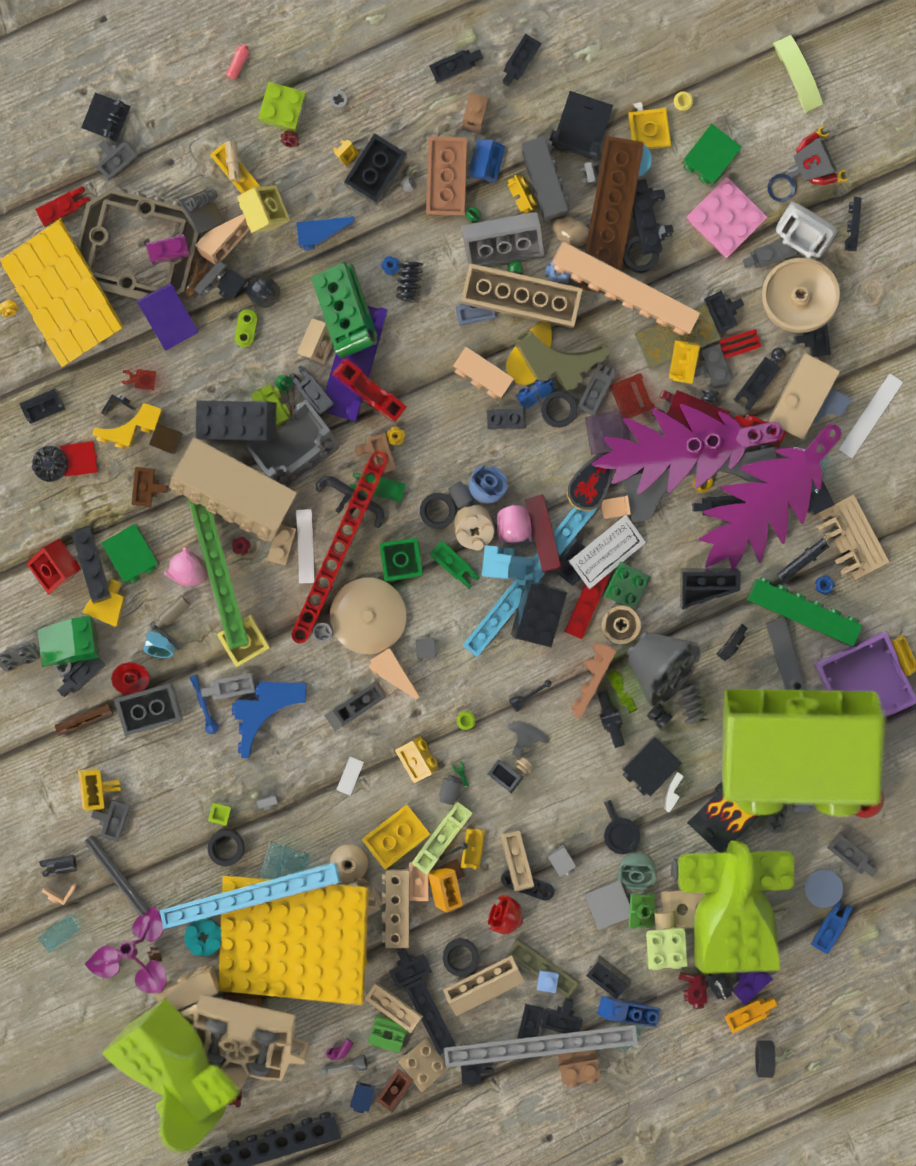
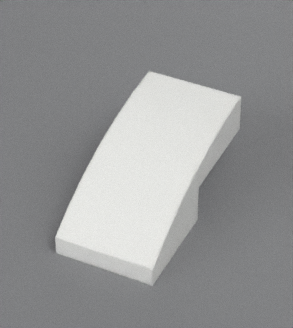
[665,771,684,813]

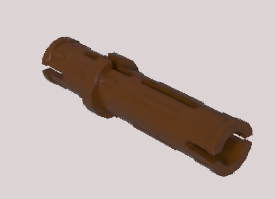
[55,703,113,736]

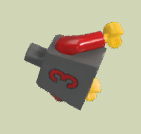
[788,126,848,186]

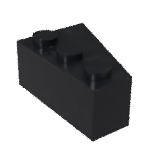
[680,568,741,610]

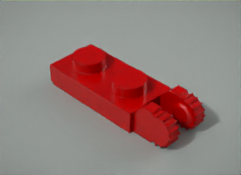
[35,186,91,227]

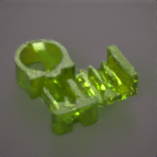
[607,670,638,714]

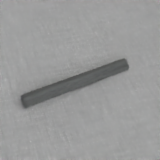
[84,835,149,916]

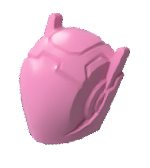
[497,505,532,545]
[164,547,207,587]

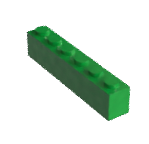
[746,577,863,647]

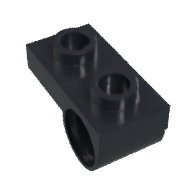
[487,408,526,430]

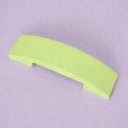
[773,35,823,113]
[411,802,473,875]

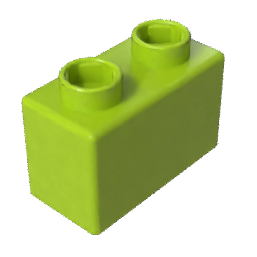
[721,689,884,816]

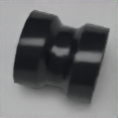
[646,703,673,729]

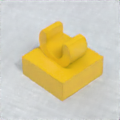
[333,139,359,167]

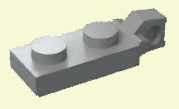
[201,673,255,700]

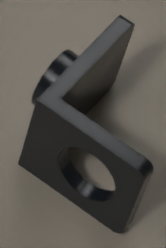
[101,394,136,416]

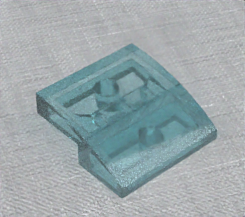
[258,841,310,879]

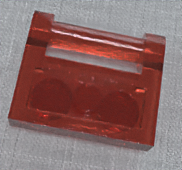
[609,373,655,421]

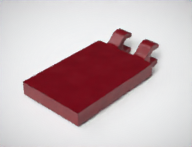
[652,390,730,432]

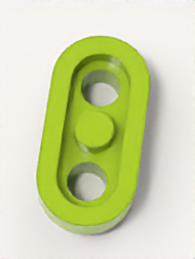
[234,309,258,348]

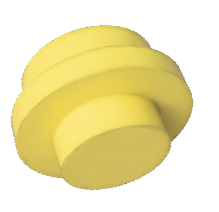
[674,91,693,111]

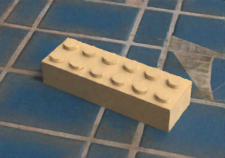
[461,263,582,329]

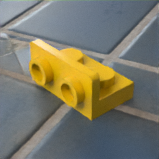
[395,736,439,783]

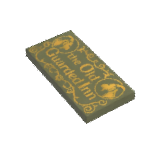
[635,304,721,369]

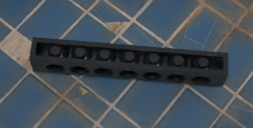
[187,1111,342,1166]

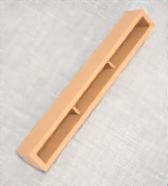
[551,242,700,336]

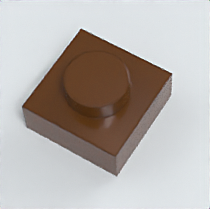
[440,858,465,880]

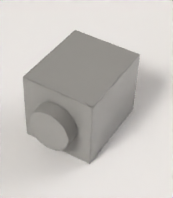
[547,845,576,877]

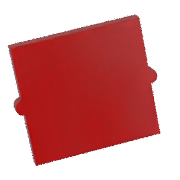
[60,441,98,477]

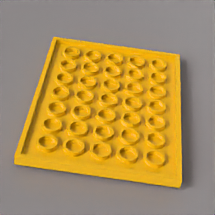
[219,875,369,1005]

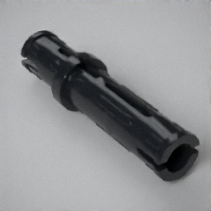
[777,538,830,583]

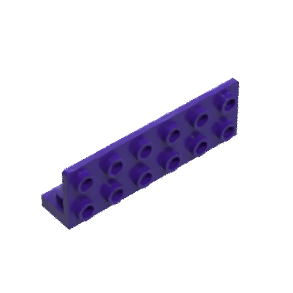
[325,305,388,422]

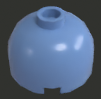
[469,465,508,504]

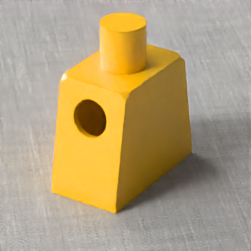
[82,579,126,627]

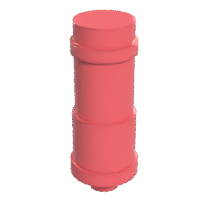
[226,44,250,81]

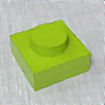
[208,802,232,826]

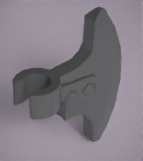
[508,723,549,757]

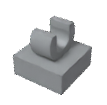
[580,162,600,183]

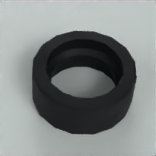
[623,236,660,273]
[541,391,578,428]
[420,493,456,529]
[207,829,245,867]
[443,938,479,977]
[755,1040,776,1078]

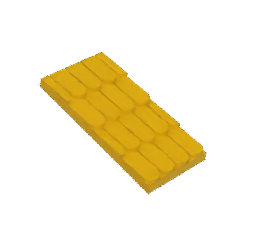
[0,218,123,367]

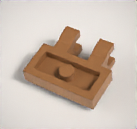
[355,433,396,474]

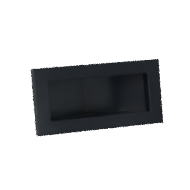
[487,759,523,794]

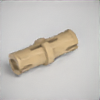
[225,141,242,182]

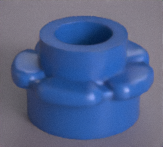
[381,256,400,275]
[815,575,834,594]

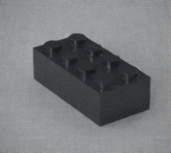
[196,400,277,441]

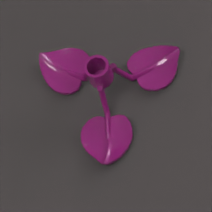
[85,907,167,994]

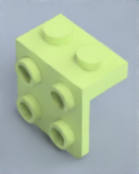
[646,928,687,970]

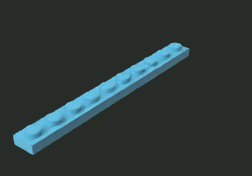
[462,507,598,657]
[160,863,341,929]

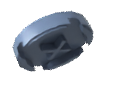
[805,869,844,908]

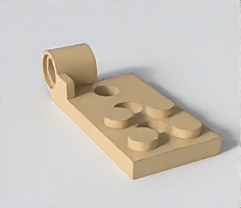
[654,889,704,930]

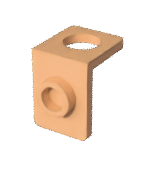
[601,495,631,519]
[42,883,78,905]

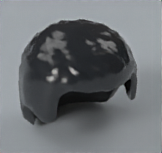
[246,276,280,308]

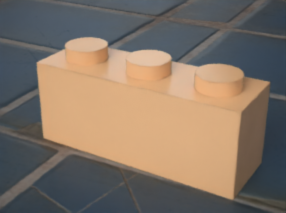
[453,347,514,399]

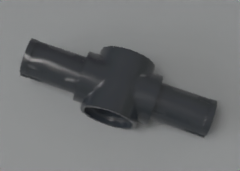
[597,690,625,748]

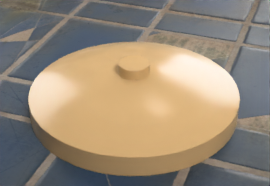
[762,258,840,333]
[330,578,407,654]

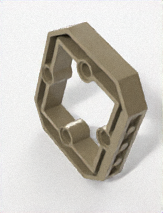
[77,187,201,301]

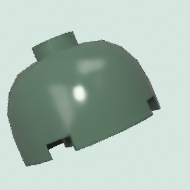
[617,852,657,891]

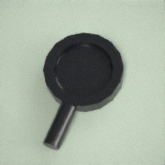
[604,800,640,855]

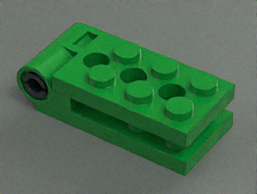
[311,262,377,359]

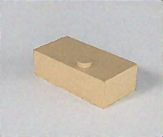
[768,352,840,439]

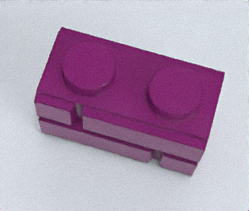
[146,234,190,265]

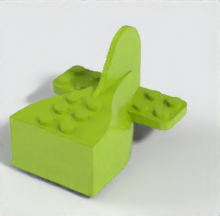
[678,840,794,973]
[102,998,239,1153]

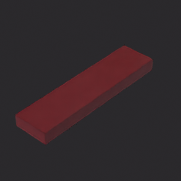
[525,494,562,573]

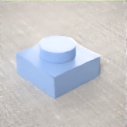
[536,970,559,993]

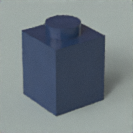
[350,1081,375,1113]

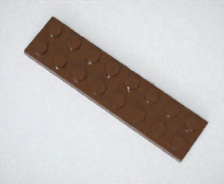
[578,136,644,294]

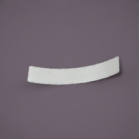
[296,509,314,583]

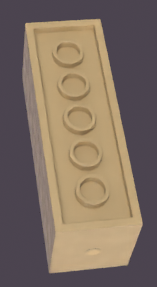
[169,438,297,542]

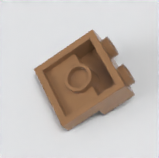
[557,1050,601,1087]

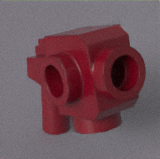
[679,972,708,1009]

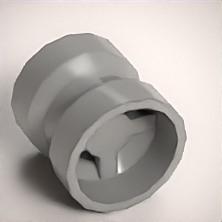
[313,622,333,642]

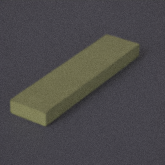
[506,939,580,998]

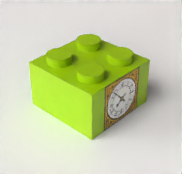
[258,81,307,133]

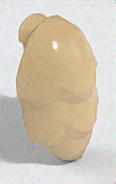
[551,216,589,246]

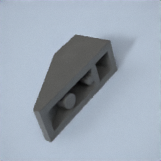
[324,681,386,731]

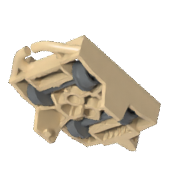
[180,995,309,1090]

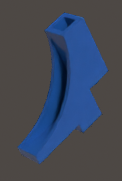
[232,681,307,759]

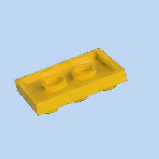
[362,804,431,870]

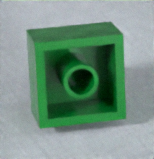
[379,538,423,581]

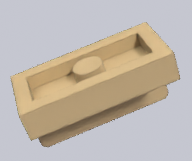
[297,319,333,365]

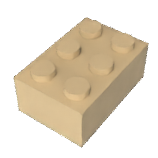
[155,965,220,1010]

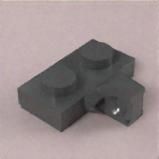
[96,140,138,181]
[694,344,732,387]
[91,799,131,842]

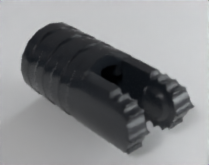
[39,855,77,877]

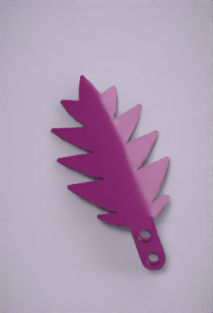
[592,404,783,495]
[699,424,842,568]

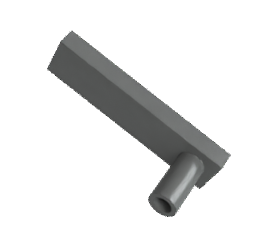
[765,618,806,690]

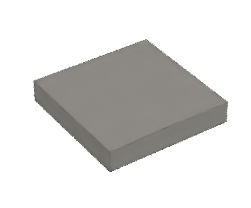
[584,880,630,930]

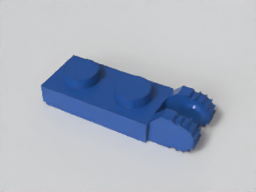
[810,900,853,955]

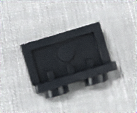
[553,538,586,586]

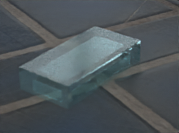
[38,914,80,953]

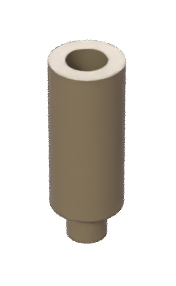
[155,596,190,629]

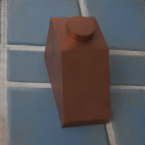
[375,1069,414,1113]

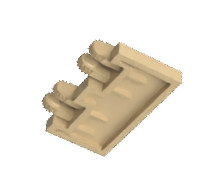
[817,494,889,580]

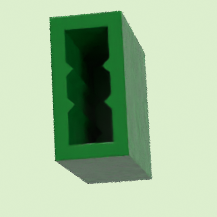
[682,123,742,186]
[102,524,160,584]

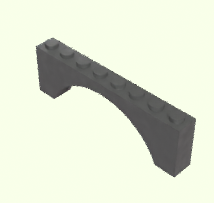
[623,445,777,523]

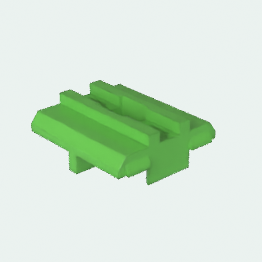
[628,894,658,929]
[368,1015,407,1053]

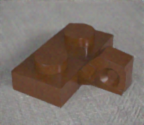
[131,467,169,507]

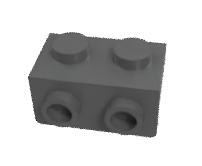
[188,261,227,297]

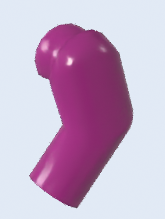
[326,1038,354,1060]

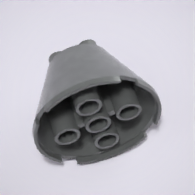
[627,631,701,707]

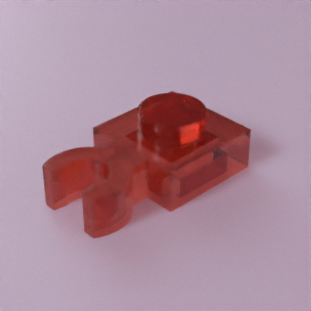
[122,369,157,391]

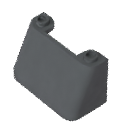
[245,399,340,488]

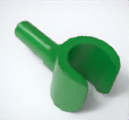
[452,761,469,787]

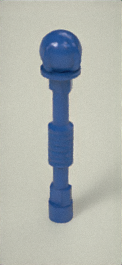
[190,674,219,734]

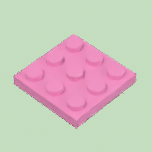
[686,177,767,258]

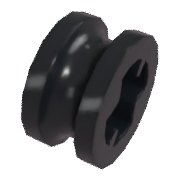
[701,390,719,402]

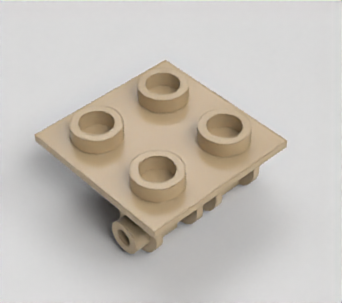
[398,1038,449,1092]

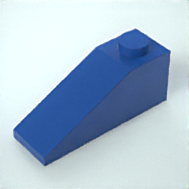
[296,216,355,251]

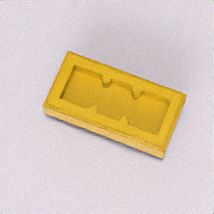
[891,634,916,676]

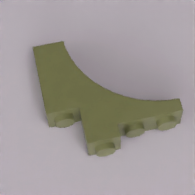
[513,330,612,390]

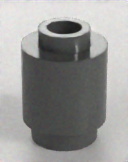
[448,481,474,510]
[439,775,462,805]

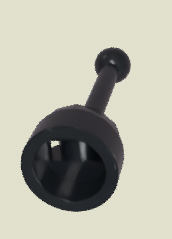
[508,680,552,712]

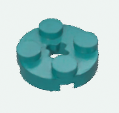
[184,918,221,957]

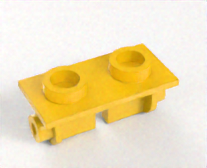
[508,175,539,214]

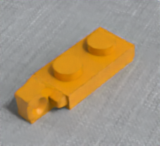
[724,997,778,1034]

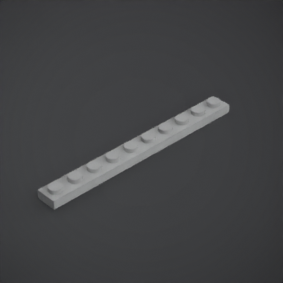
[444,1025,638,1067]

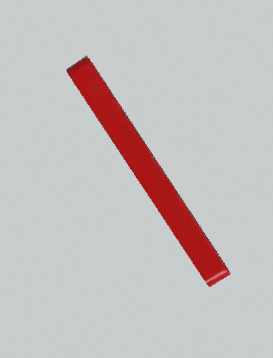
[291,450,389,644]

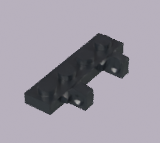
[632,179,674,255]

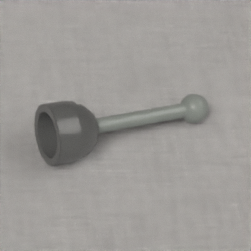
[321,1055,368,1074]

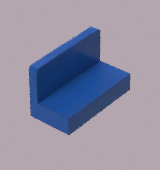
[468,139,506,183]

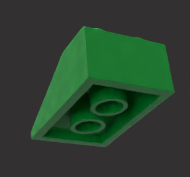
[38,615,99,667]

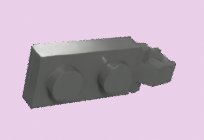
[742,239,797,268]
[827,833,878,877]

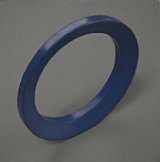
[767,174,796,202]

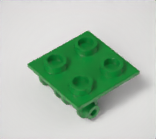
[604,561,651,611]

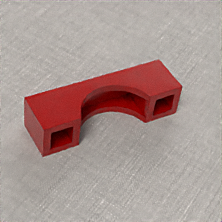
[332,359,407,422]

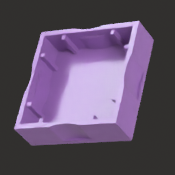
[813,632,916,716]

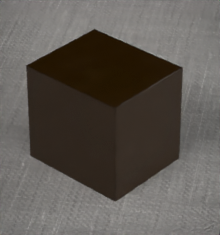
[149,423,183,455]

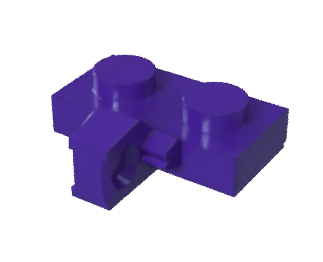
[733,971,773,1005]

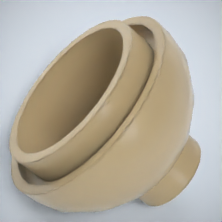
[330,844,368,883]

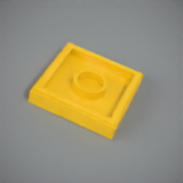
[628,107,671,149]

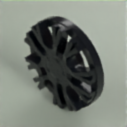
[32,446,68,482]

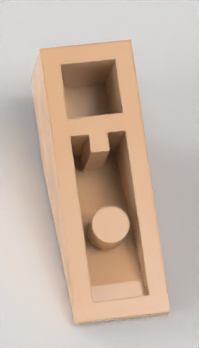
[195,214,250,265]
[369,648,420,699]

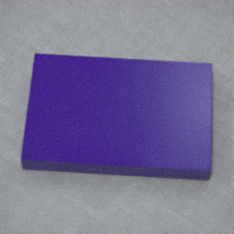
[137,283,199,351]

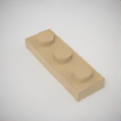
[500,831,534,892]
[365,982,423,1033]

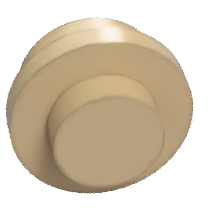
[515,758,533,775]

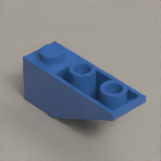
[597,996,661,1027]

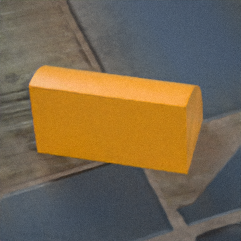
[428,868,463,913]

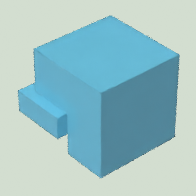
[482,545,532,580]

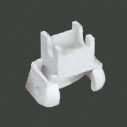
[776,201,839,259]

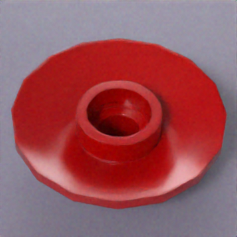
[111,662,150,695]

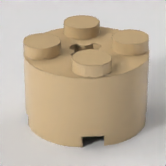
[454,505,494,551]
[601,605,641,644]

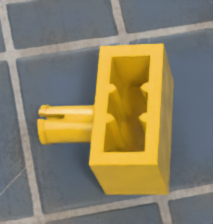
[78,768,121,811]

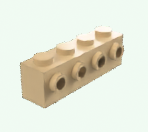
[382,869,409,948]
[443,956,525,1016]

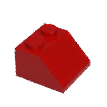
[26,538,82,595]

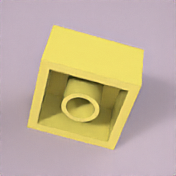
[237,185,290,233]
[217,614,271,668]

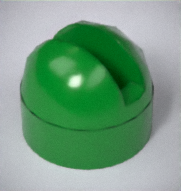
[466,207,481,223]
[508,261,523,275]
[275,375,292,391]

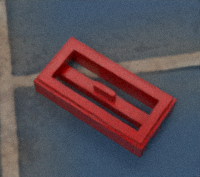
[719,329,762,359]

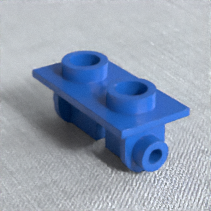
[515,379,556,408]

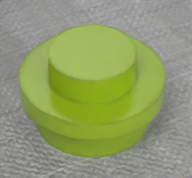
[456,711,476,730]

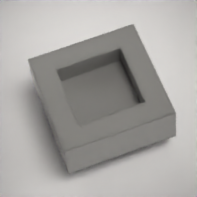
[257,795,279,811]

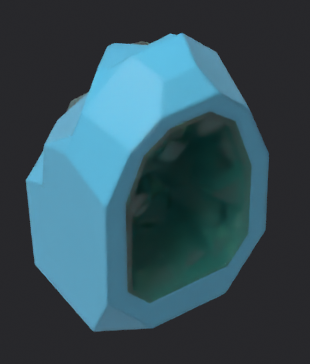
[143,631,175,658]

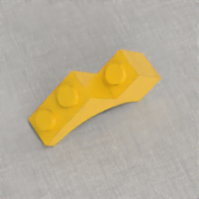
[92,403,164,450]

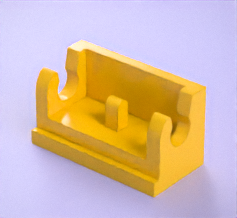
[668,340,700,384]
[461,827,486,870]

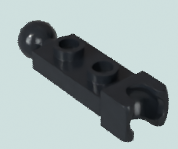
[733,347,786,411]

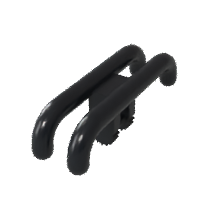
[315,476,385,528]

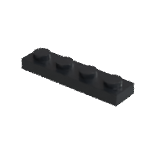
[72,527,112,604]
[405,977,456,1055]

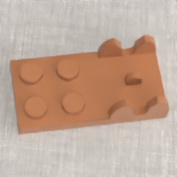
[426,136,467,215]
[571,643,617,719]

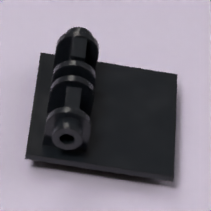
[81,92,131,142]

